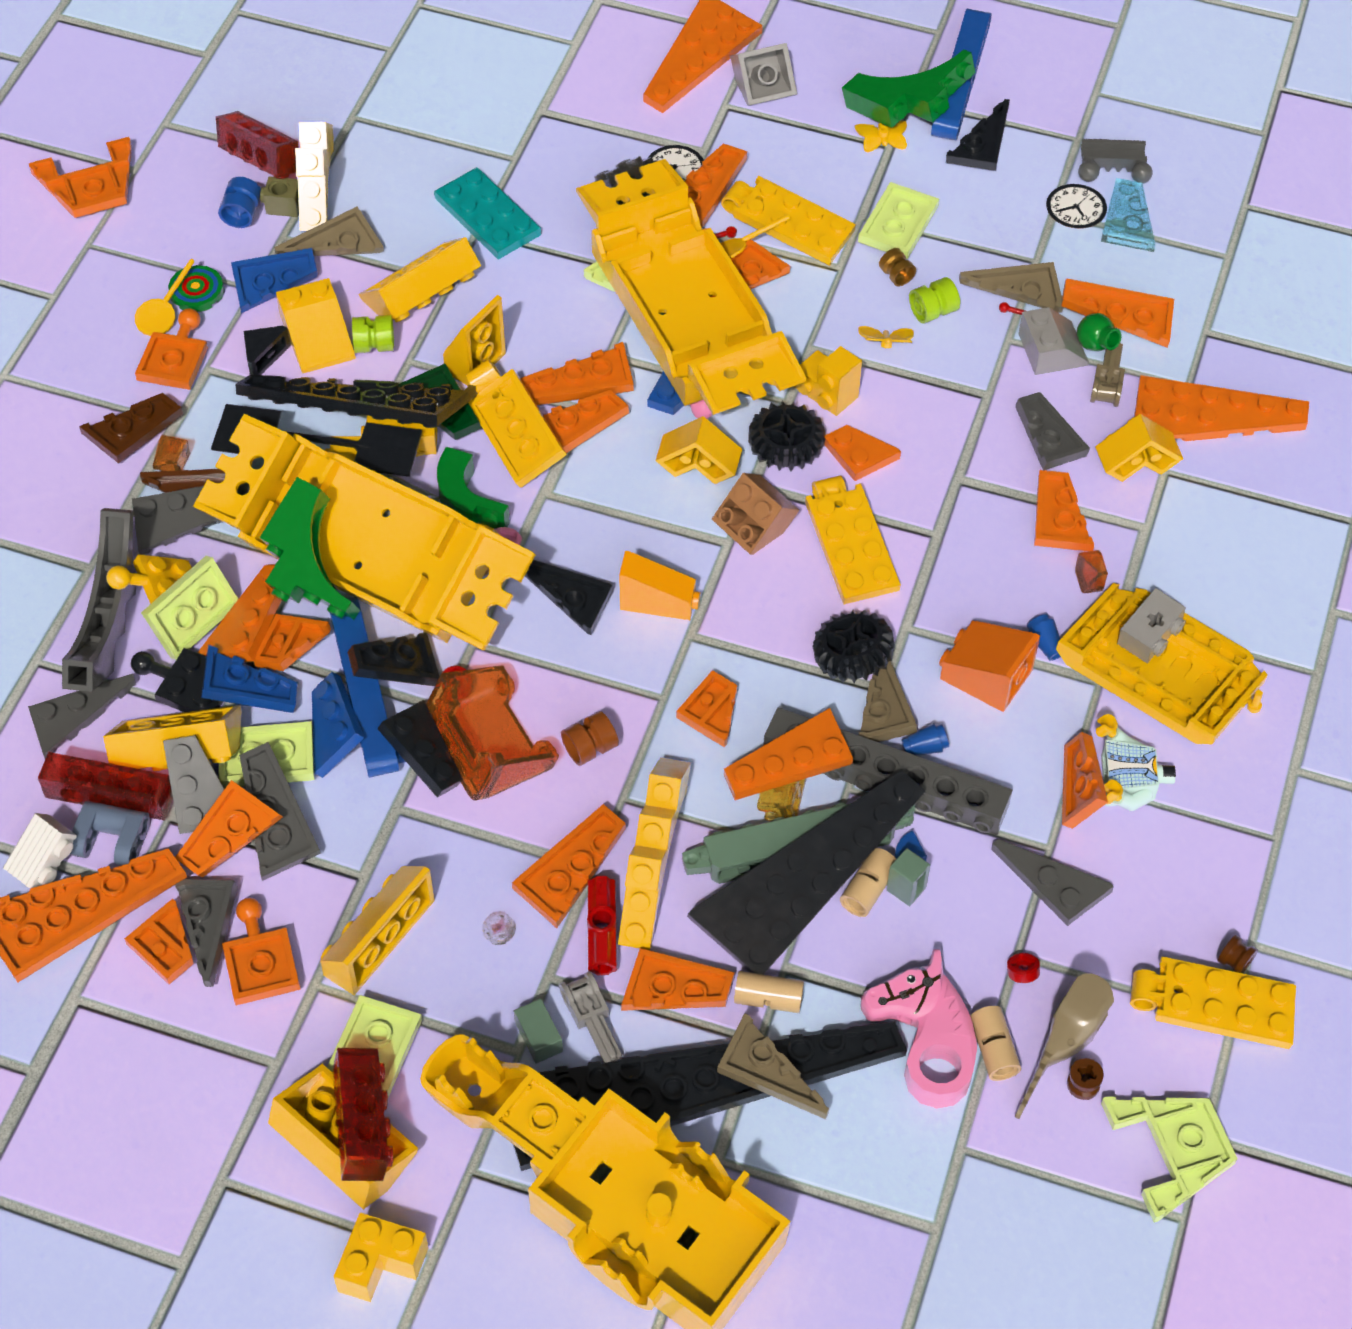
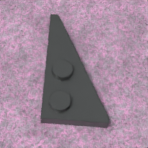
[28,673,136,760]
[991,839,1114,926]

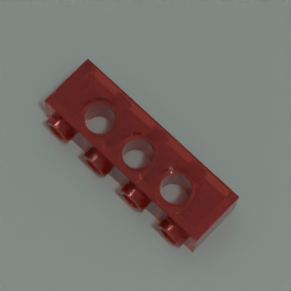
[216,111,299,179]
[38,752,173,821]
[332,1048,393,1181]

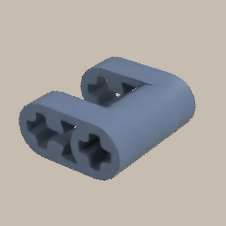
[70,801,150,865]

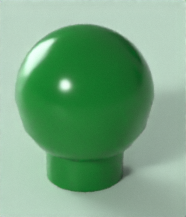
[1077,313,1122,351]

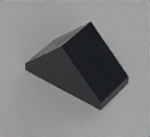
[243,325,290,375]

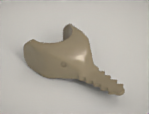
[1015,973,1114,1119]

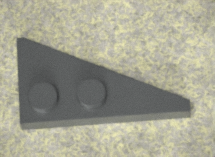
[175,879,238,987]

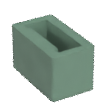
[886,848,930,907]
[513,999,563,1064]

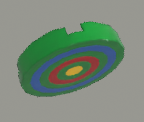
[168,265,224,312]

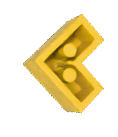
[794,346,862,416]
[1095,414,1184,482]
[655,416,742,484]
[333,1213,429,1302]

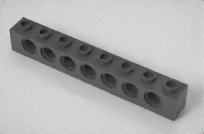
[763,707,1013,835]

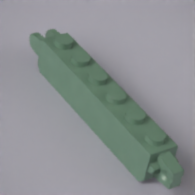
[682,803,916,884]

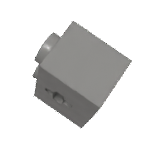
[1117,588,1186,664]

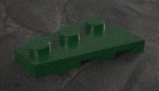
[399,363,481,440]

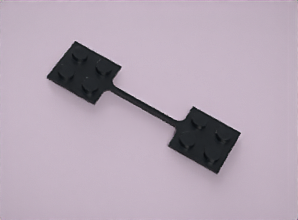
[211,404,423,477]

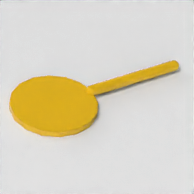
[721,215,790,259]
[135,259,194,336]

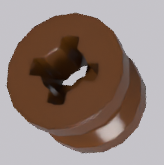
[1217,935,1258,973]
[1067,1058,1104,1100]

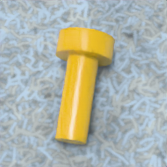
[1247,690,1263,713]

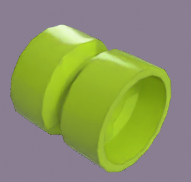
[909,277,960,324]
[352,315,394,353]

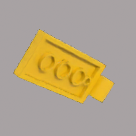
[721,175,856,266]
[465,359,567,488]
[805,475,901,605]
[1130,956,1296,1049]

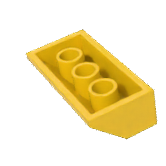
[358,237,481,322]
[103,705,242,775]
[320,866,435,996]
[268,1063,418,1210]

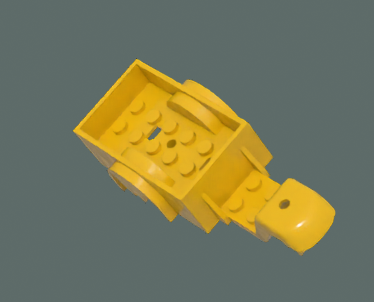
[420,1034,791,1329]

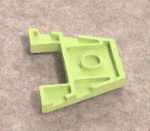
[1101,1097,1238,1223]

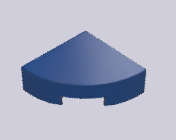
[895,831,927,861]

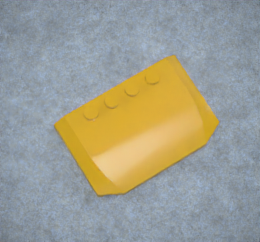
[1056,583,1268,744]

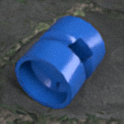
[218,177,261,228]

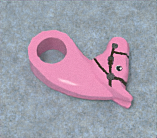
[860,949,977,1109]

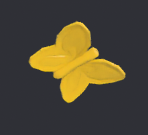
[854,121,907,153]
[858,326,914,348]

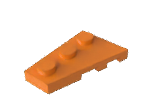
[1034,470,1094,552]
[1062,732,1108,829]
[621,948,735,1011]

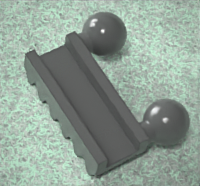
[1078,139,1153,184]

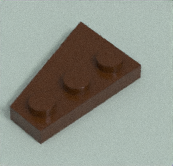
[79,393,183,464]

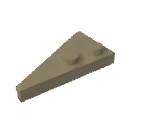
[274,206,384,256]
[959,262,1064,313]
[858,661,917,742]
[717,1013,829,1119]

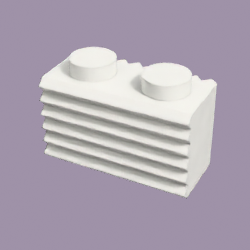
[3,813,77,888]

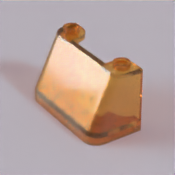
[426,665,559,801]

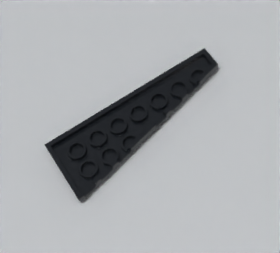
[235,375,476,428]
[687,770,925,974]

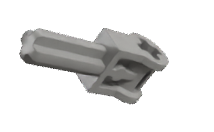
[559,971,622,1063]

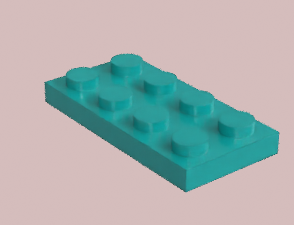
[434,167,541,260]

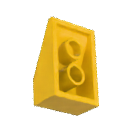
[276,278,356,374]
[443,295,506,386]

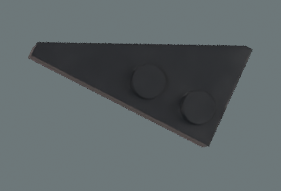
[946,99,1010,171]
[525,559,613,635]

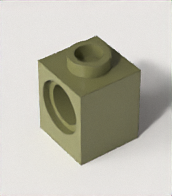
[260,176,299,217]

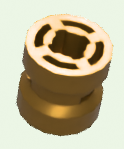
[879,248,916,287]

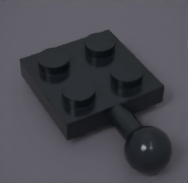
[131,648,223,712]

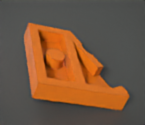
[676,670,737,747]

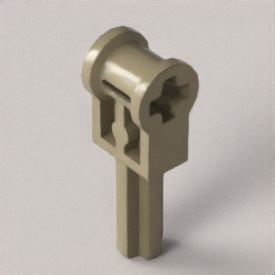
[1090,343,1125,407]

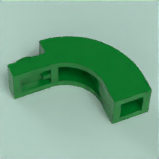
[437,447,510,529]

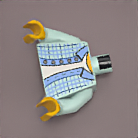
[1096,714,1176,811]

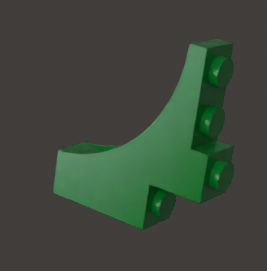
[842,49,975,128]
[260,477,360,620]

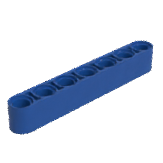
[931,8,992,140]
[330,597,399,778]

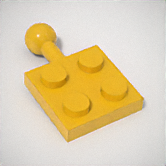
[106,554,192,604]

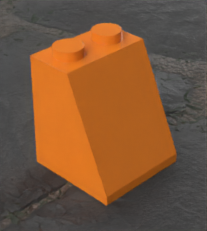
[939,620,1040,712]

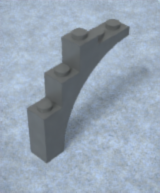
[62,508,136,692]

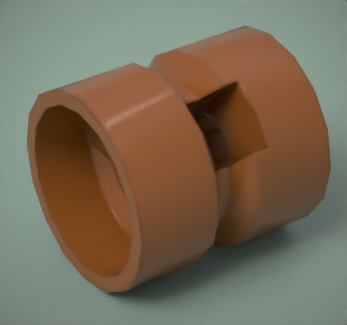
[561,711,619,766]

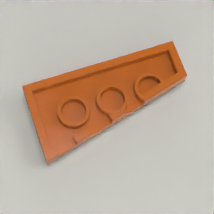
[520,342,634,405]
[197,565,282,662]
[512,804,626,928]

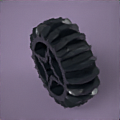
[748,400,825,471]
[813,609,895,684]

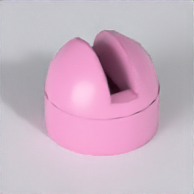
[690,400,712,419]

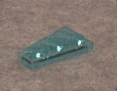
[1101,178,1156,252]

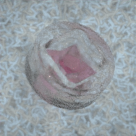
[482,911,516,945]

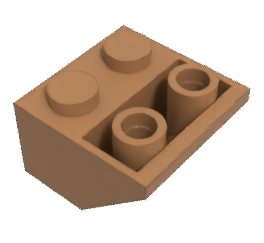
[712,473,799,555]

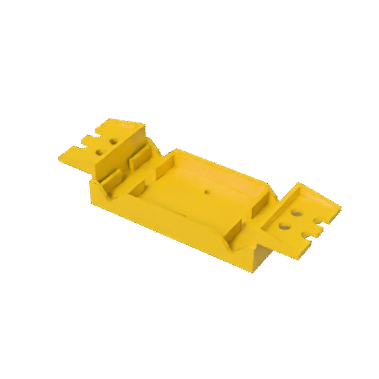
[576,159,806,415]
[193,414,536,651]

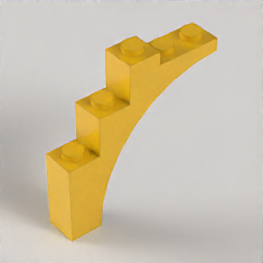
[618,757,691,950]

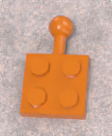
[135,308,208,390]
[222,898,301,1006]

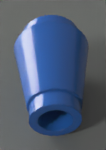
[1027,614,1061,661]
[901,723,949,755]

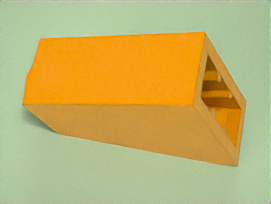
[619,551,701,620]

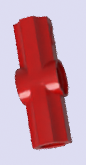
[587,876,617,976]

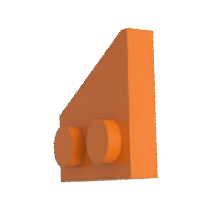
[824,425,901,481]
[254,614,331,671]
[124,898,194,985]

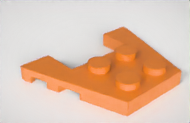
[28,137,132,218]

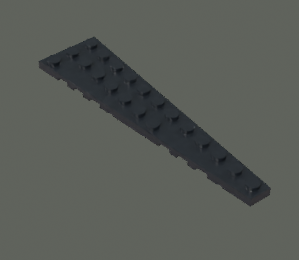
[513,1021,907,1171]

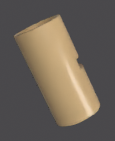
[840,848,896,917]
[734,971,804,1013]
[970,1006,1022,1081]

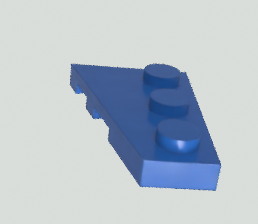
[201,645,298,713]

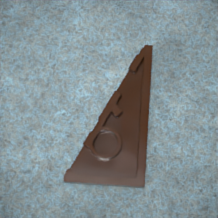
[140,469,225,493]

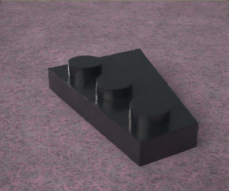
[347,632,440,686]
[378,700,463,798]

